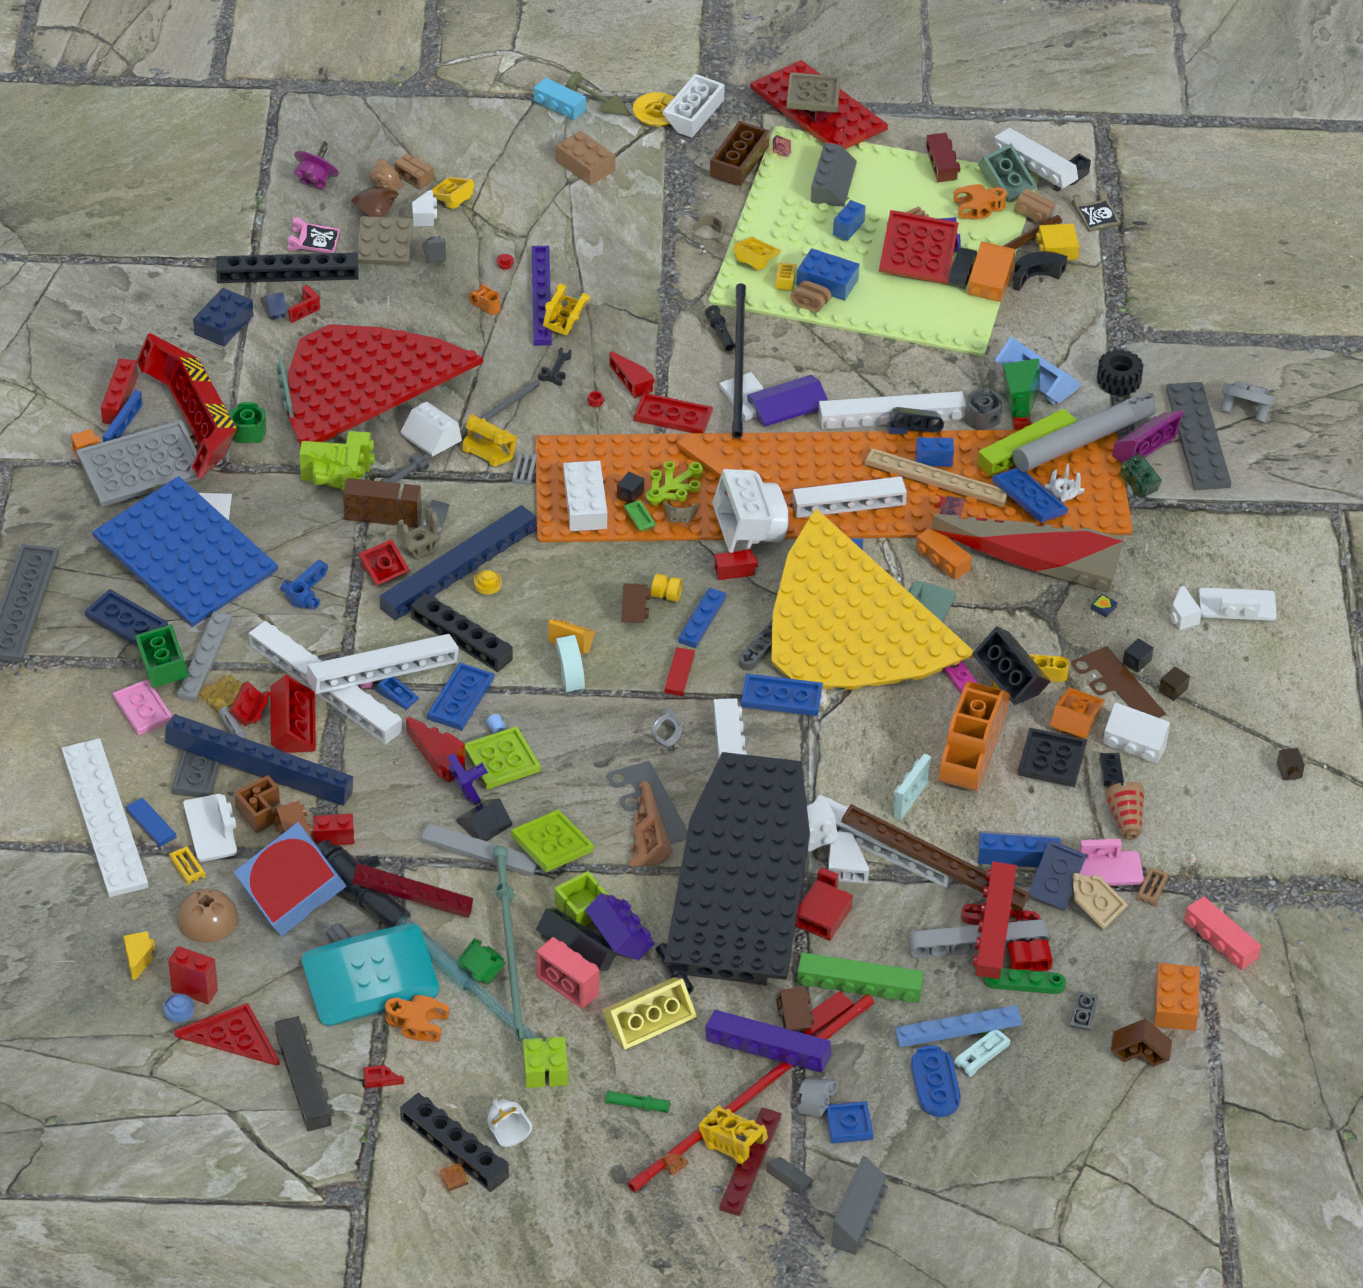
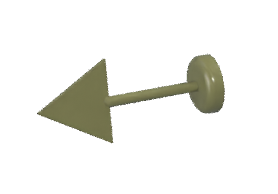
[565,71,632,116]

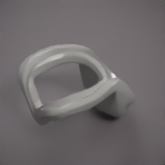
[651,708,682,747]

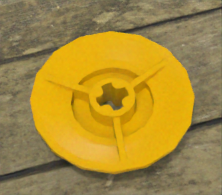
[632,92,675,127]

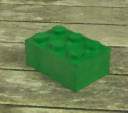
[135,624,189,688]

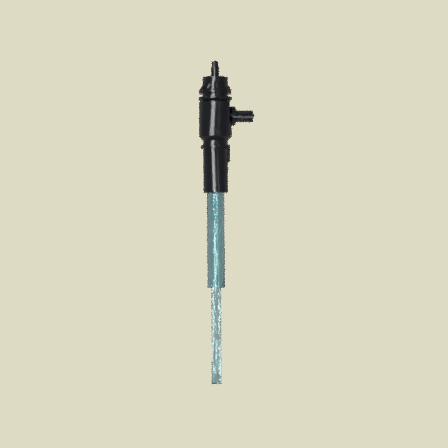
[313,840,538,1039]

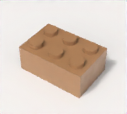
[556,131,615,186]

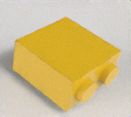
[1036,223,1080,260]

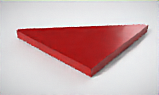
[173,1003,280,1066]

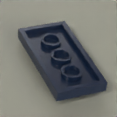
[85,589,168,646]

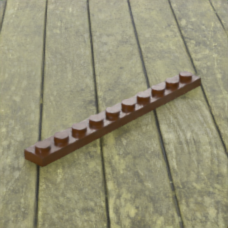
[841,804,1031,912]

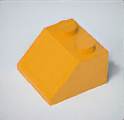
[548,619,596,656]

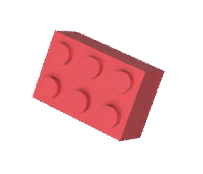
[536,937,599,1010]

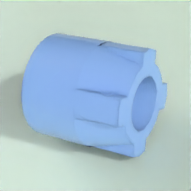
[486,714,506,734]

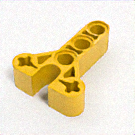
[993,654,1070,689]

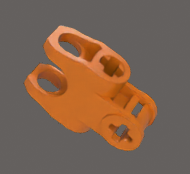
[953,184,1007,219]
[385,995,450,1042]

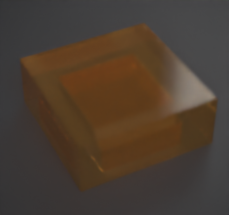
[440,1163,468,1191]

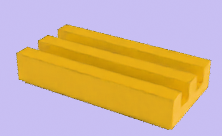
[169,846,206,885]

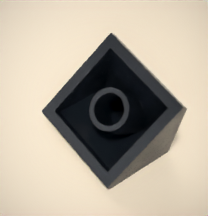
[456,798,512,841]

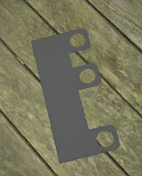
[607,761,688,844]

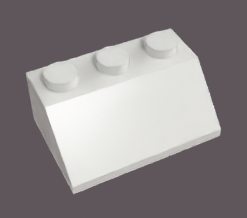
[400,402,462,457]
[1103,702,1170,764]

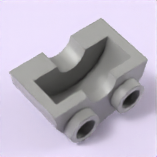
[797,1078,838,1117]

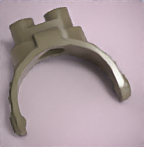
[693,211,729,242]
[664,500,698,523]

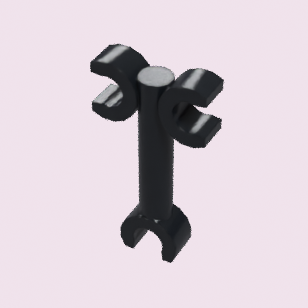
[538,347,572,386]

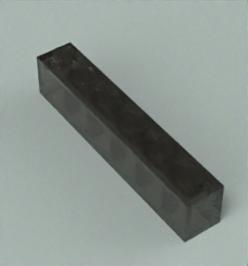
[274,1016,334,1132]

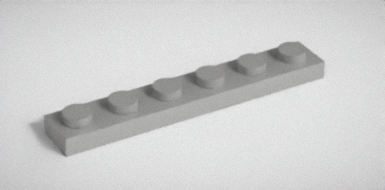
[178,612,232,702]

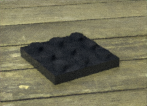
[1017,728,1087,787]

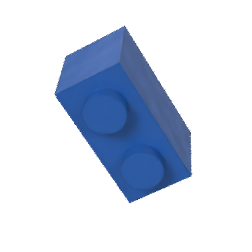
[833,200,866,241]
[915,437,954,467]

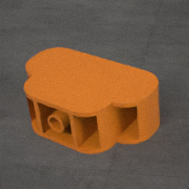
[939,681,1010,792]

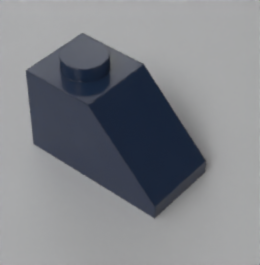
[260,292,288,320]

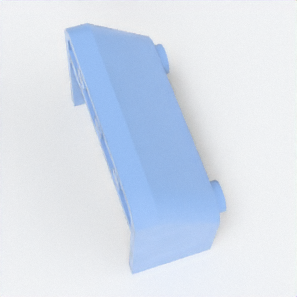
[995,337,1081,404]

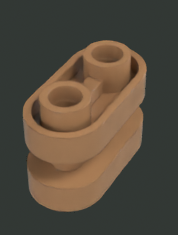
[790,281,831,312]

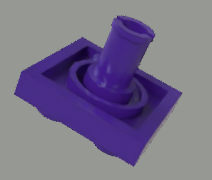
[448,753,488,805]

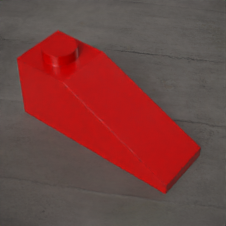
[609,351,655,398]

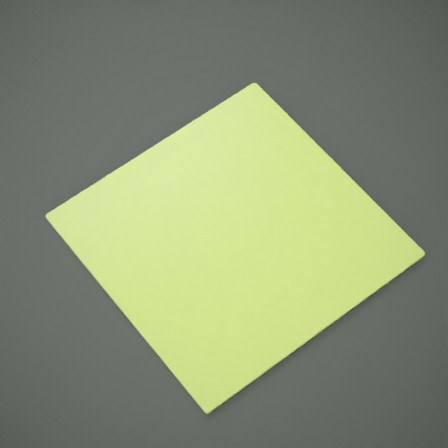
[709,126,1039,356]

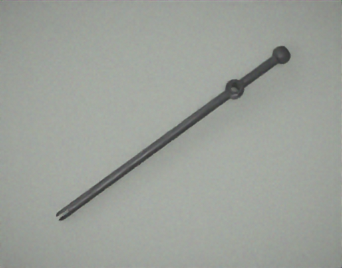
[380,380,540,483]

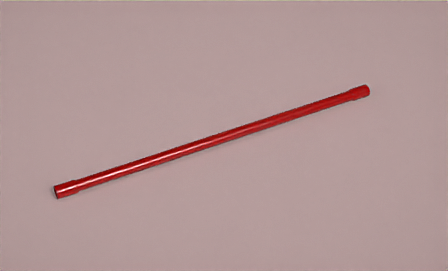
[627,994,874,1193]

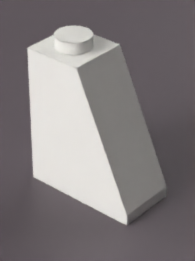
[828,831,869,884]

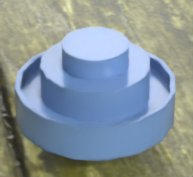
[163,994,195,1023]

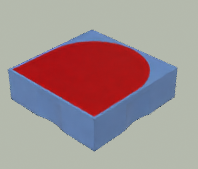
[234,822,346,936]

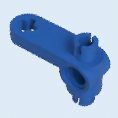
[280,560,328,610]

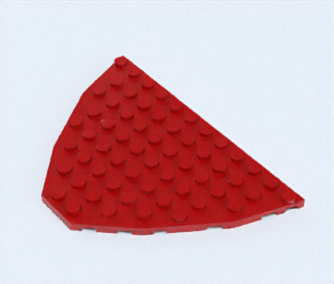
[287,324,483,448]

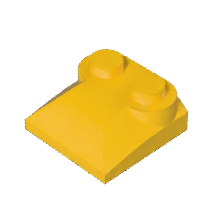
[431,177,475,209]
[733,237,781,270]

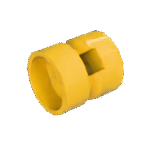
[651,573,683,602]

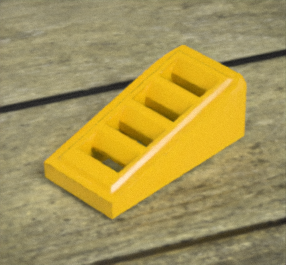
[775,262,797,291]

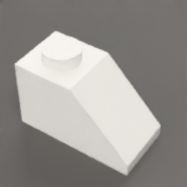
[1170,586,1202,630]

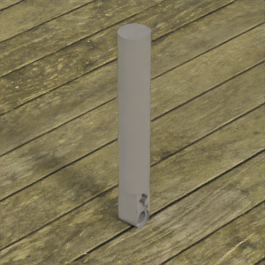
[1013,392,1156,472]

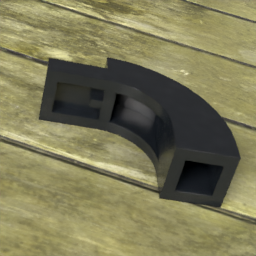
[1012,251,1068,291]

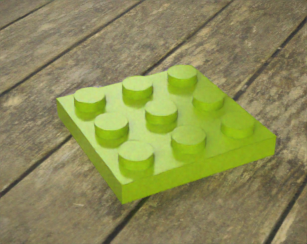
[465,726,541,790]
[510,809,595,872]

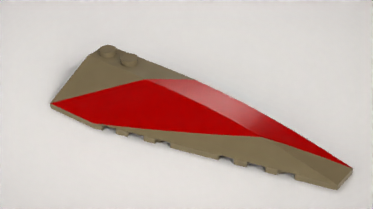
[931,514,1124,592]

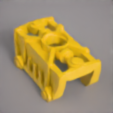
[543,283,590,335]
[462,414,517,467]
[698,1105,768,1164]

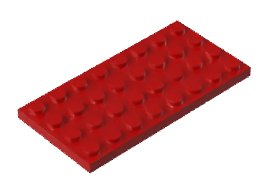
[750,60,888,149]

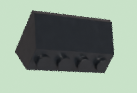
[972,626,1051,705]

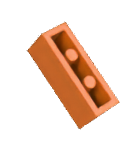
[916,527,972,580]

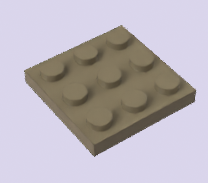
[786,72,841,112]
[357,216,413,265]

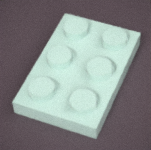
[893,753,931,821]

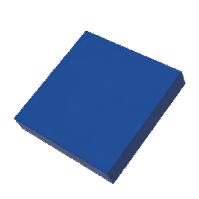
[825,1101,873,1144]

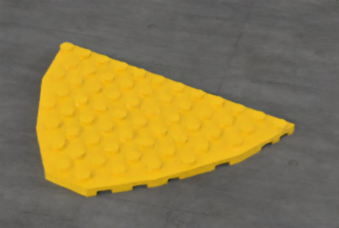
[771,509,974,690]

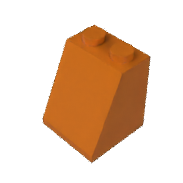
[967,241,1015,302]

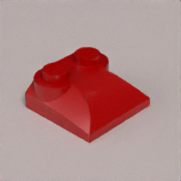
[358,539,410,586]

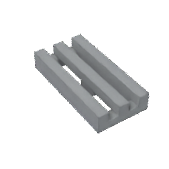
[513,452,537,485]

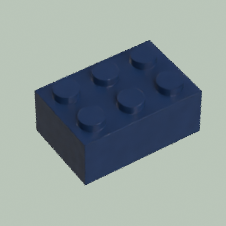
[193,288,254,347]

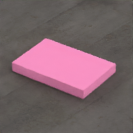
[113,679,172,735]

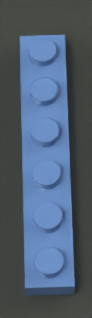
[895,1005,1022,1047]

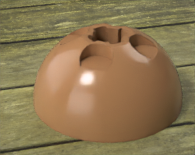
[177,889,238,943]

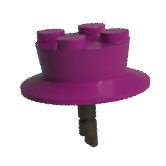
[294,141,339,190]

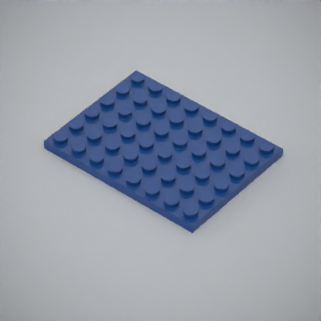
[92,476,278,627]

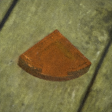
[661,1153,689,1175]

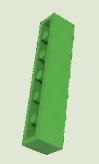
[797,952,924,1003]

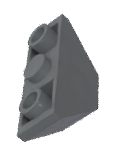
[423,236,446,264]

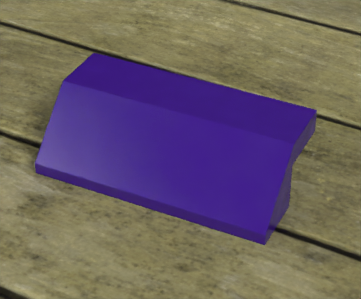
[747,374,828,427]

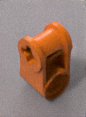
[468,284,501,315]

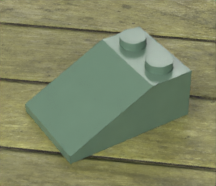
[978,143,1037,202]

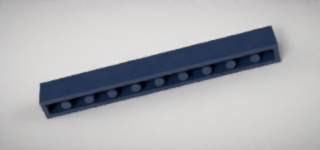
[380,505,537,621]
[165,714,354,806]

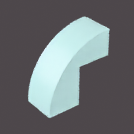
[556,635,585,692]

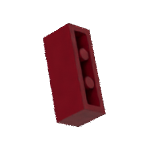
[926,132,960,183]

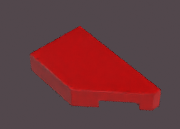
[363,1065,405,1089]

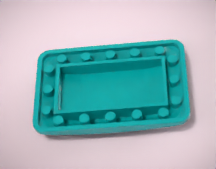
[302,923,439,1026]

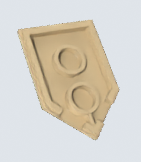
[1073,873,1128,930]

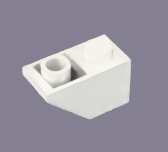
[412,190,437,227]

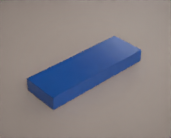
[126,797,176,847]

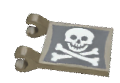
[1071,189,1121,232]

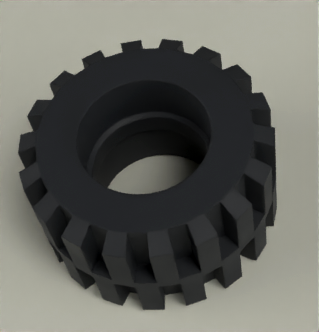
[1097,349,1144,396]

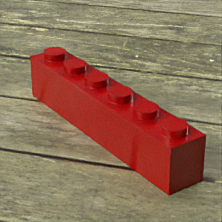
[972,861,1017,979]

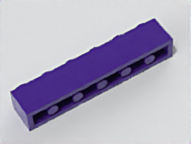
[705,1009,832,1073]

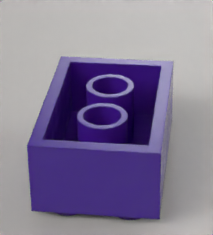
[585,893,655,961]

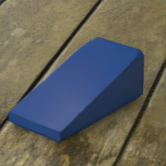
[375,677,419,710]

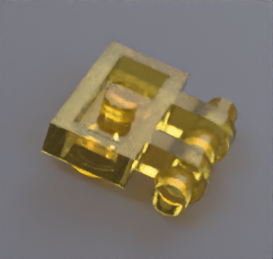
[199,674,242,713]

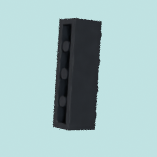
[536,908,617,972]

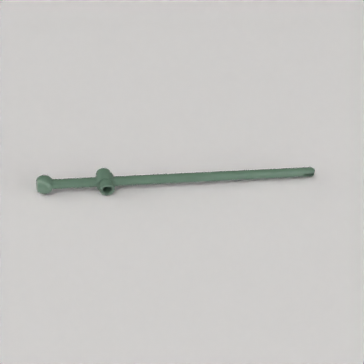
[492,846,524,1041]

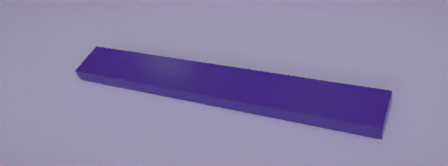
[532,246,552,346]

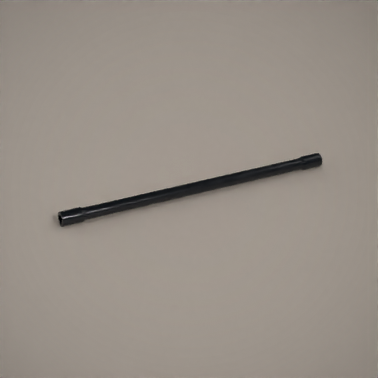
[732,283,746,438]

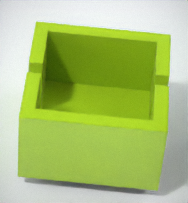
[554,871,609,926]
[523,1037,568,1088]

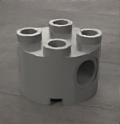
[965,389,1002,430]

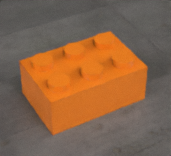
[1154,963,1199,1031]

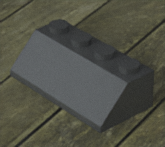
[811,143,857,207]
[831,1156,888,1255]

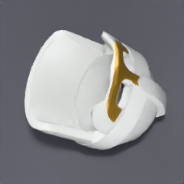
[487,1099,532,1147]

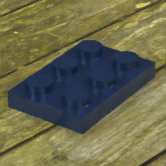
[1028,839,1087,911]

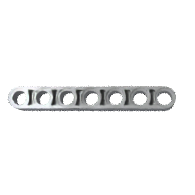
[908,920,1050,958]

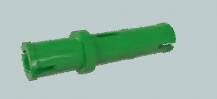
[606,1090,670,1113]

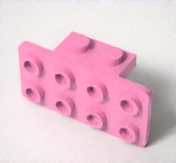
[1079,839,1144,886]

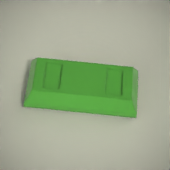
[624,500,656,532]

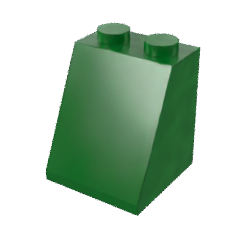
[1003,358,1040,418]

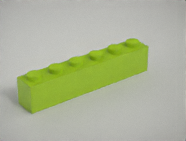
[977,408,1078,477]

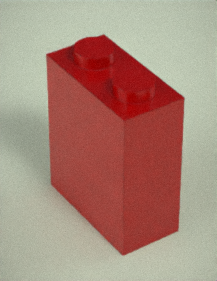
[796,880,853,941]
[168,946,218,1005]

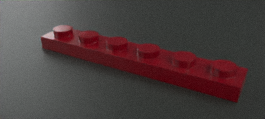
[352,863,474,918]
[719,1107,782,1217]

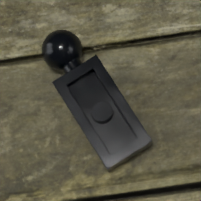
[1099,753,1124,789]

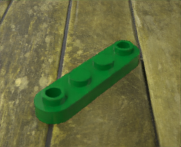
[983,968,1066,994]

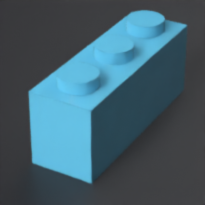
[534,78,586,120]

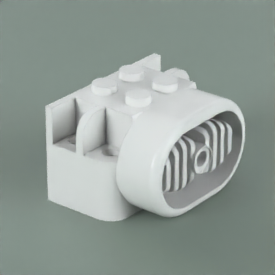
[712,469,788,553]

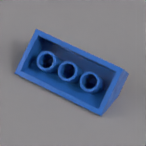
[978,831,1060,868]

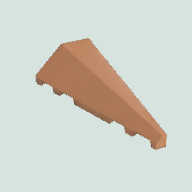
[628,781,673,867]

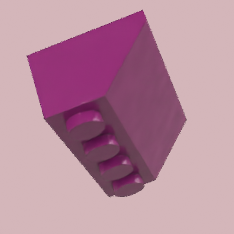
[1112,410,1184,468]

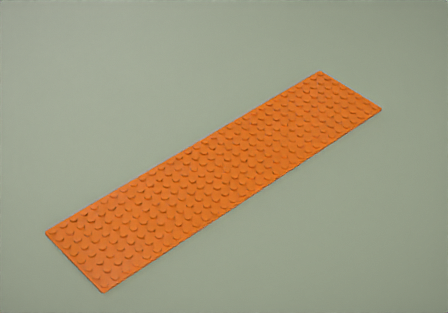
[535,430,1133,542]

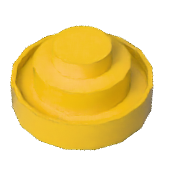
[474,570,502,595]

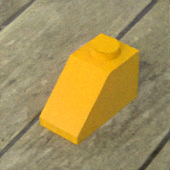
[123,931,156,980]

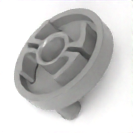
[1220,381,1277,422]

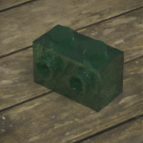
[1120,453,1162,499]

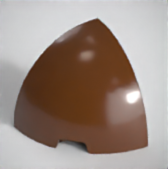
[351,187,399,217]

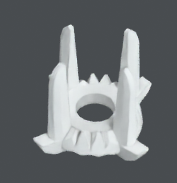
[1045,463,1085,503]

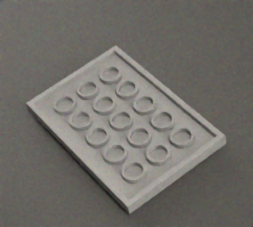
[77,420,207,507]

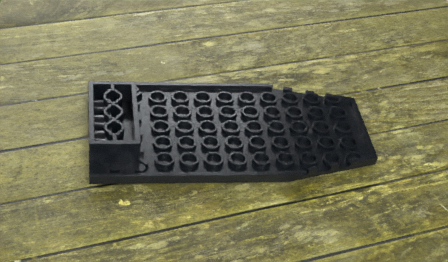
[664,752,810,985]

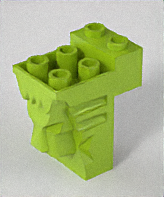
[299,431,375,491]

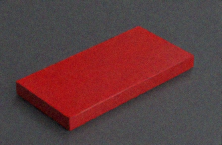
[633,392,713,433]

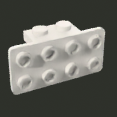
[1199,588,1277,621]
[183,794,237,862]

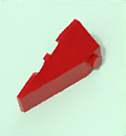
[406,717,466,782]

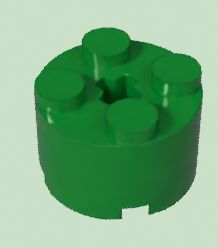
[229,402,267,443]
[457,938,506,985]

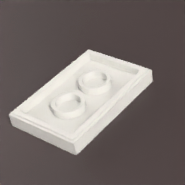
[719,372,764,421]

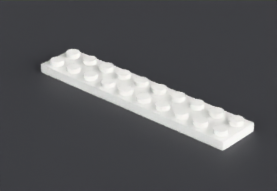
[62,738,149,897]

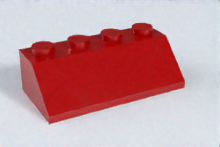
[270,675,316,753]

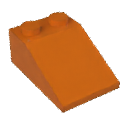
[1049,687,1105,739]

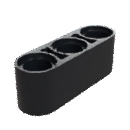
[948,247,977,289]
[890,407,944,432]

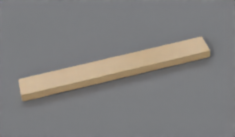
[865,448,1009,507]

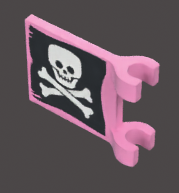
[287,217,340,253]

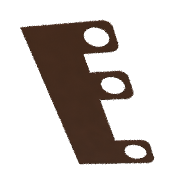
[1071,646,1167,718]

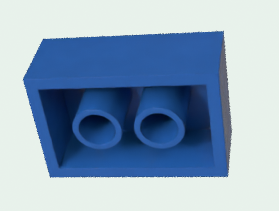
[796,248,860,301]

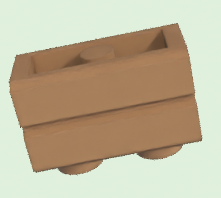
[394,153,434,190]
[1014,188,1056,224]

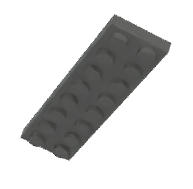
[1166,382,1231,490]
[0,544,59,663]

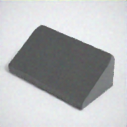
[766,1157,813,1195]

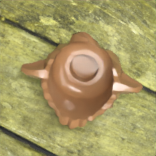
[368,158,403,191]

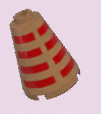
[1105,782,1145,840]

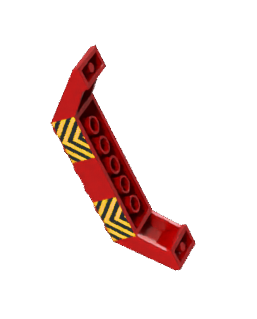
[136,333,237,479]

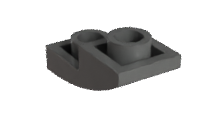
[422,499,450,535]
[1070,991,1098,1031]

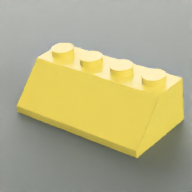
[602,977,697,1050]

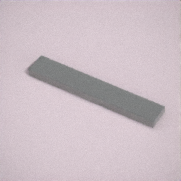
[421,824,538,877]

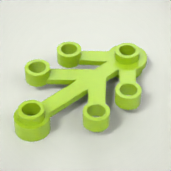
[646,461,703,505]

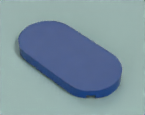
[911,1045,961,1117]

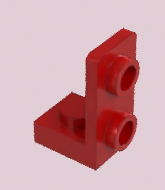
[288,285,320,323]

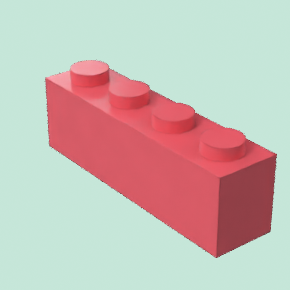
[1184,896,1261,970]

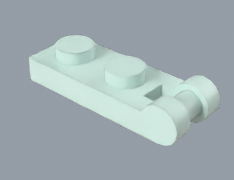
[954,1030,1011,1077]

